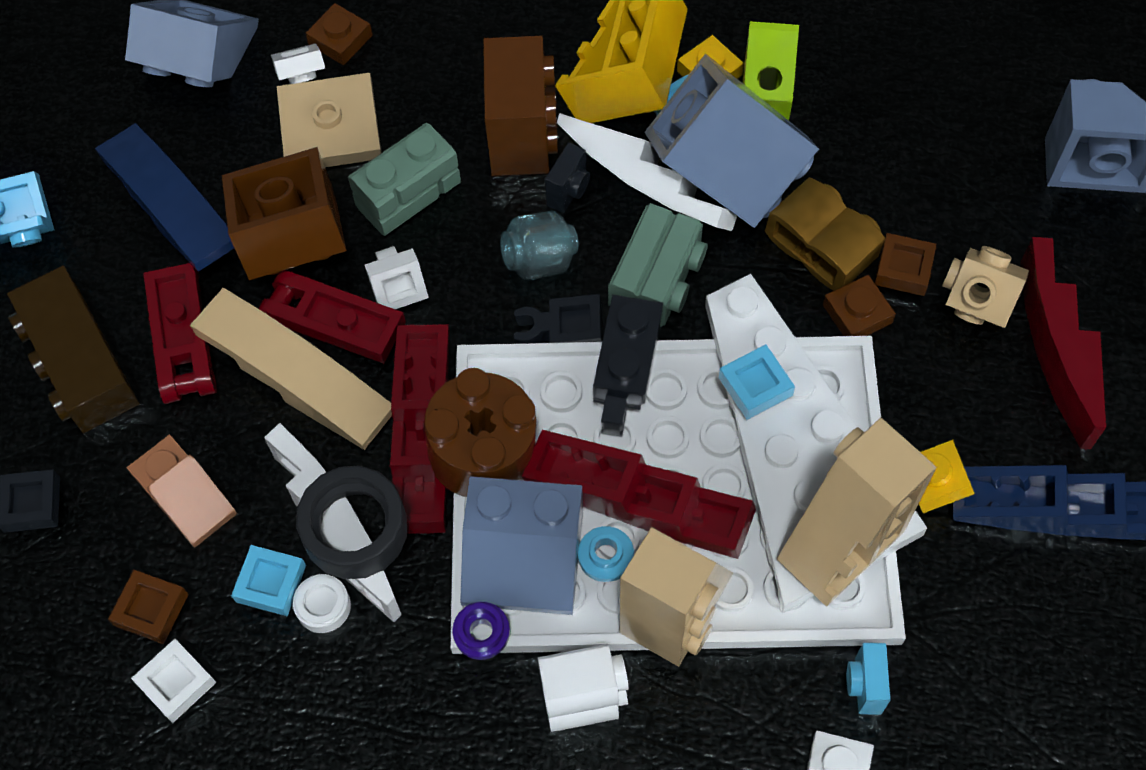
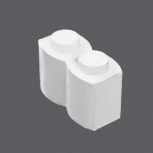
[538,644,629,732]

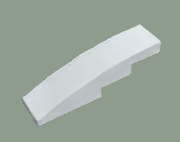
[557,114,737,231]
[264,423,402,622]

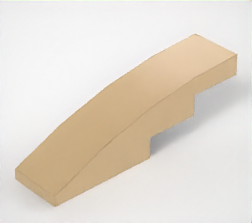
[190,288,392,450]

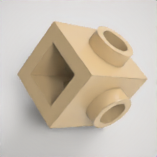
[943,246,1029,328]

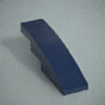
[95,123,234,272]
[953,465,1146,540]

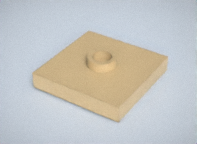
[277,73,382,167]

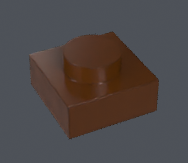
[306,3,373,65]
[875,233,937,296]
[823,274,896,336]
[108,570,188,644]

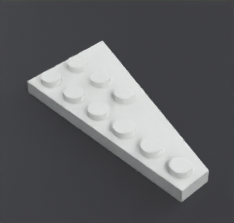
[705,274,927,613]

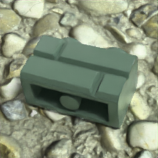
[348,123,461,236]
[608,203,708,327]

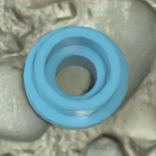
[578,526,634,582]

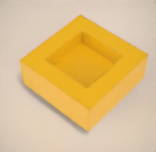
[677,35,744,78]
[919,440,975,513]

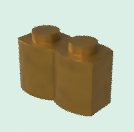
[765,178,885,291]

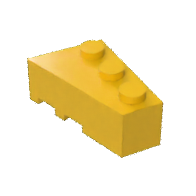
[555,0,688,123]

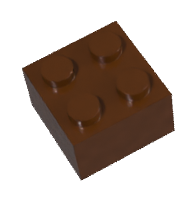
[484,36,558,176]
[222,147,347,280]

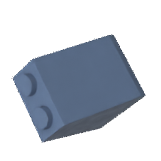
[645,54,819,228]

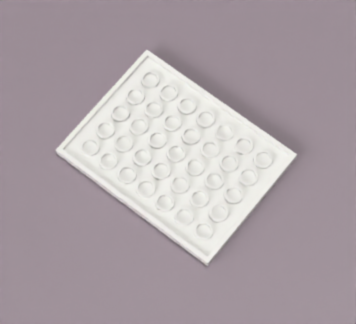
[450,336,906,654]

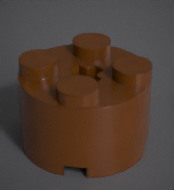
[425,368,536,497]

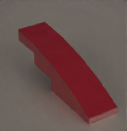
[1020,237,1106,449]
[390,324,449,534]
[522,429,756,559]

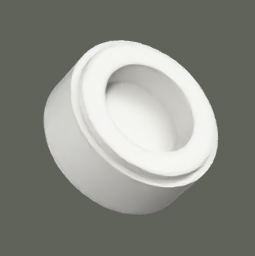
[293,574,351,633]

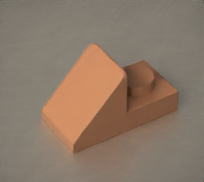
[127,434,237,548]

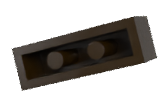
[7,265,140,434]

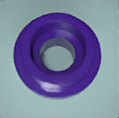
[452,602,510,660]

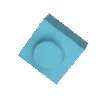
[718,344,795,420]
[231,545,306,616]
[846,643,890,715]

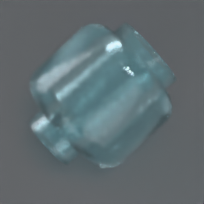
[500,211,578,280]

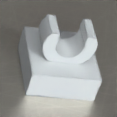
[365,246,429,309]

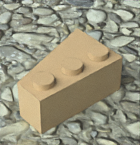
[777,417,937,607]
[619,527,733,667]

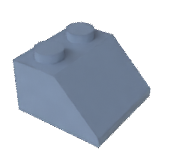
[125,0,259,87]
[1045,79,1146,193]
[460,476,583,615]

